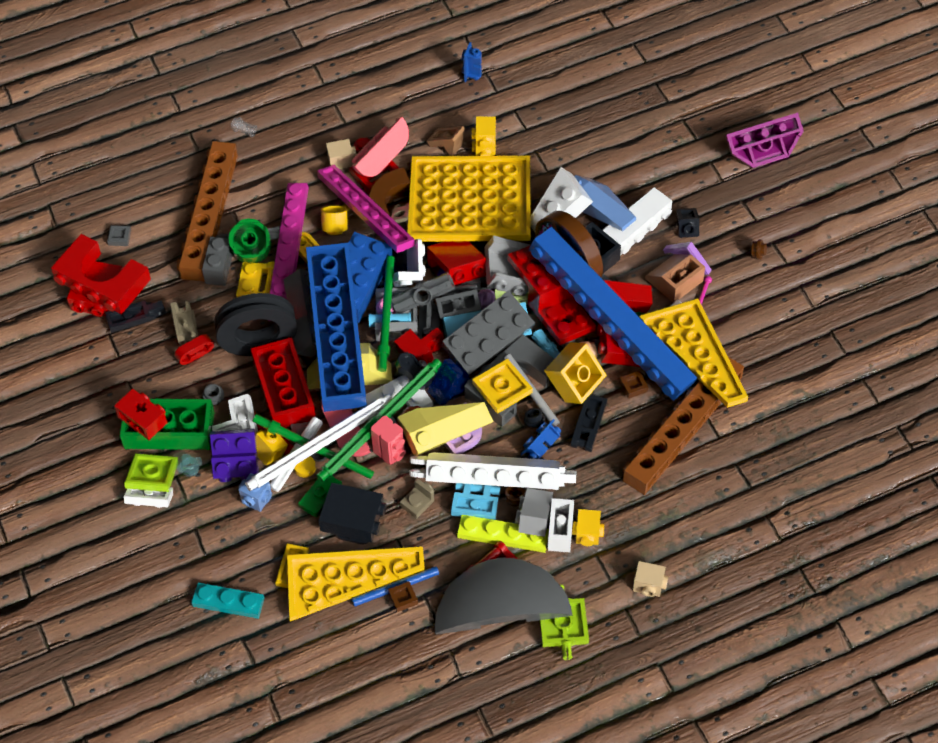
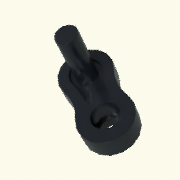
[393,352,433,390]

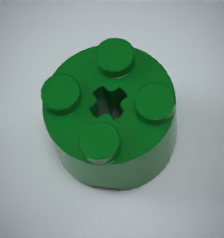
[229,218,271,263]

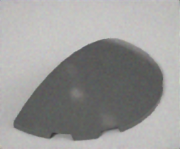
[435,558,573,635]

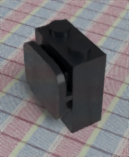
[319,482,387,545]

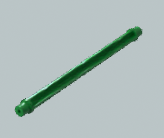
[316,358,442,482]

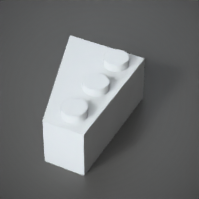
[530,167,593,232]

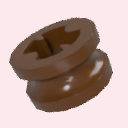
[505,486,525,507]

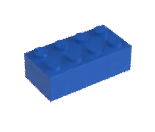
[348,232,392,323]

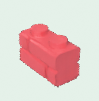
[371,416,406,465]

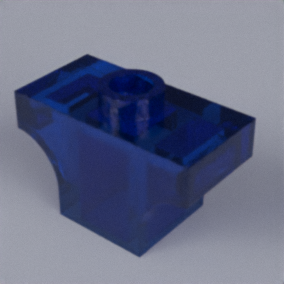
[427,359,470,405]

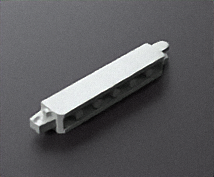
[409,452,577,490]

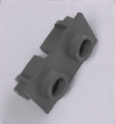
[418,300,440,339]

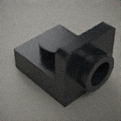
[676,208,700,238]

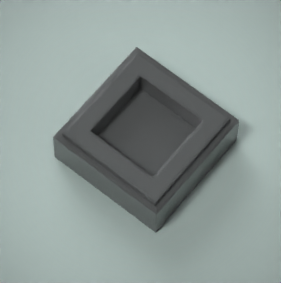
[107,225,131,246]

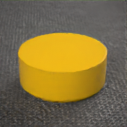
[294,456,316,478]

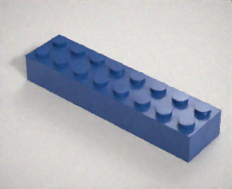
[306,243,367,412]

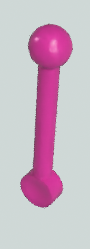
[699,276,712,307]

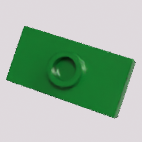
[298,476,342,518]

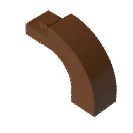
[369,167,410,216]

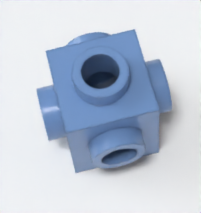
[239,473,272,512]

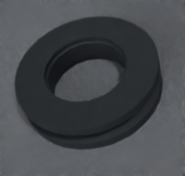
[214,293,297,356]

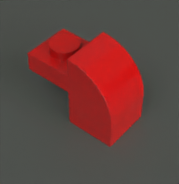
[394,327,445,364]

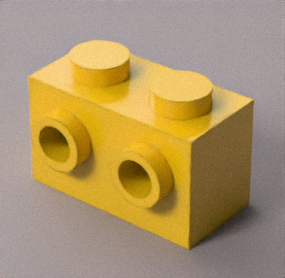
[472,116,496,156]

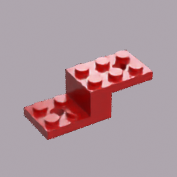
[507,245,596,346]

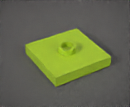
[124,454,178,492]

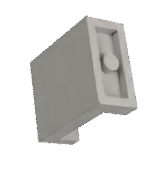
[484,235,529,296]
[375,287,418,341]

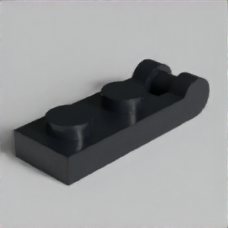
[570,394,608,452]

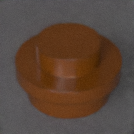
[751,239,767,260]

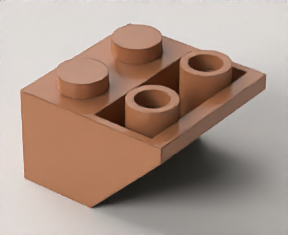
[645,254,705,303]

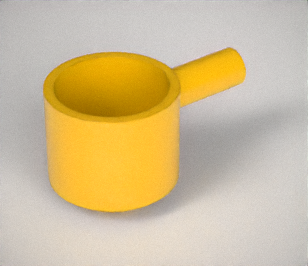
[321,204,350,235]

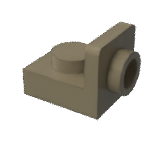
[400,479,434,519]

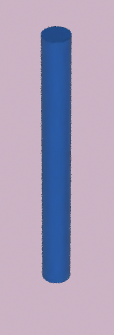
[351,566,439,607]

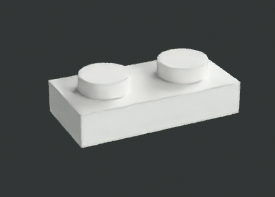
[124,487,173,508]

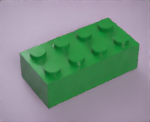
[120,399,215,450]

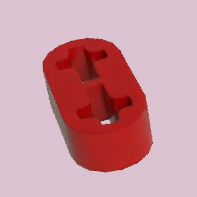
[174,334,214,365]

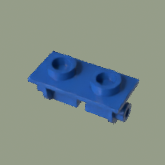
[461,42,482,82]
[521,419,561,459]

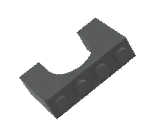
[465,335,554,427]

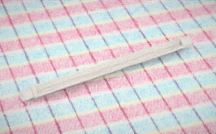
[245,394,392,491]

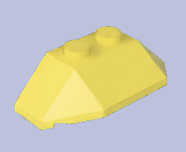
[307,343,392,389]

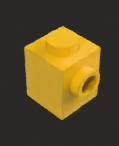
[255,429,288,466]
[572,509,604,546]

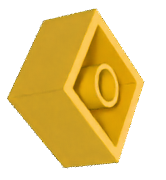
[544,342,607,404]

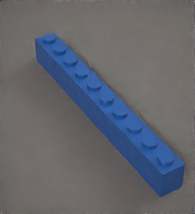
[529,227,697,401]

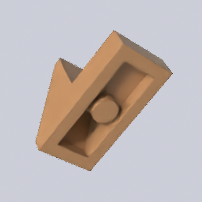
[427,126,465,156]

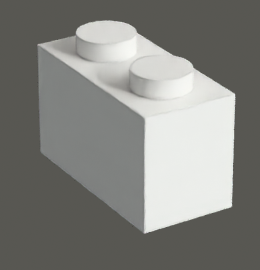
[548,498,574,552]

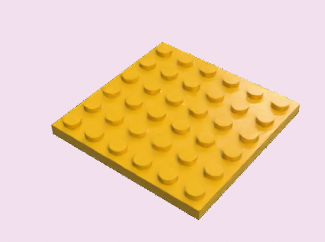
[407,156,531,242]

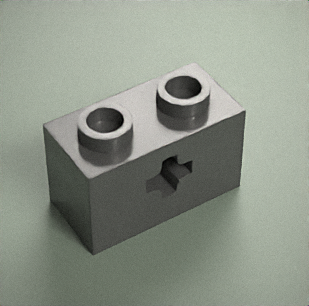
[436,289,482,321]

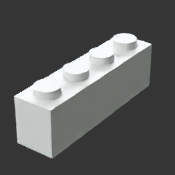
[603,187,672,255]

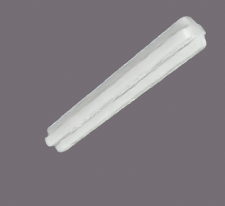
[270,417,323,492]

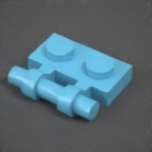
[451,483,500,520]

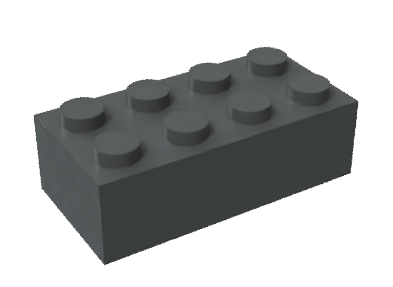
[441,290,535,378]

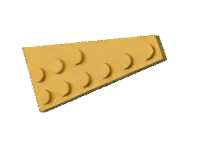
[639,299,748,408]
[287,547,424,621]

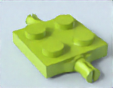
[540,585,589,660]

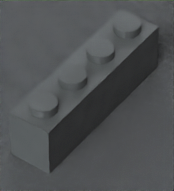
[283,269,317,358]

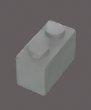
[515,488,553,537]

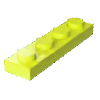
[457,515,549,553]

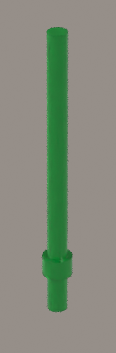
[377,256,395,372]
[252,414,374,479]

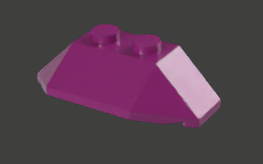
[725,113,804,168]

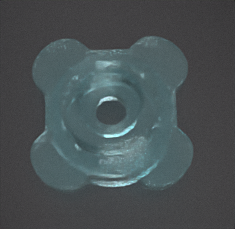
[177,454,202,476]

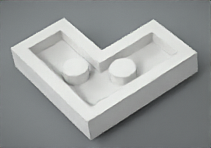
[212,394,258,433]

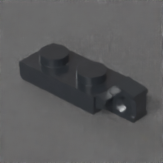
[105,300,166,333]

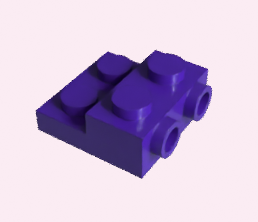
[210,429,259,482]

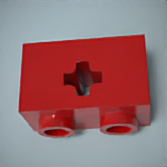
[114,389,167,440]

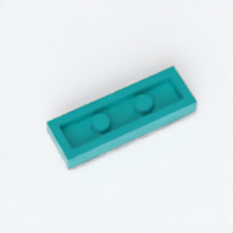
[192,583,265,619]

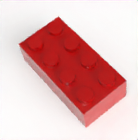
[251,338,316,428]

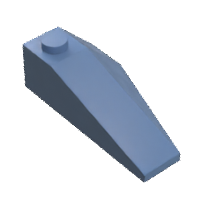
[574,175,636,231]

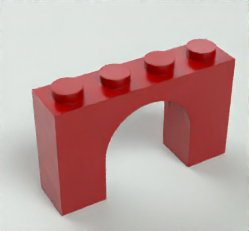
[51,234,151,315]
[597,280,653,367]

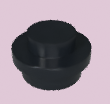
[524,408,546,428]

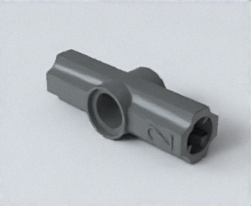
[392,272,455,314]

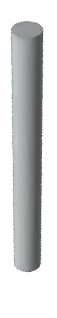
[504,354,560,427]

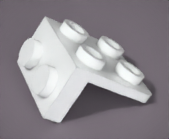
[393,239,426,288]

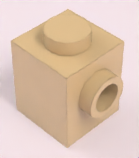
[326,139,356,169]
[633,561,669,597]

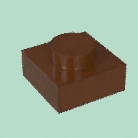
[620,371,648,399]
[388,581,418,612]

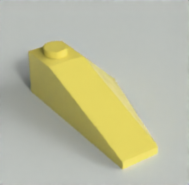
[397,402,493,456]

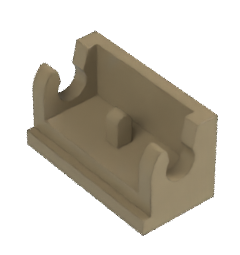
[170,301,199,347]

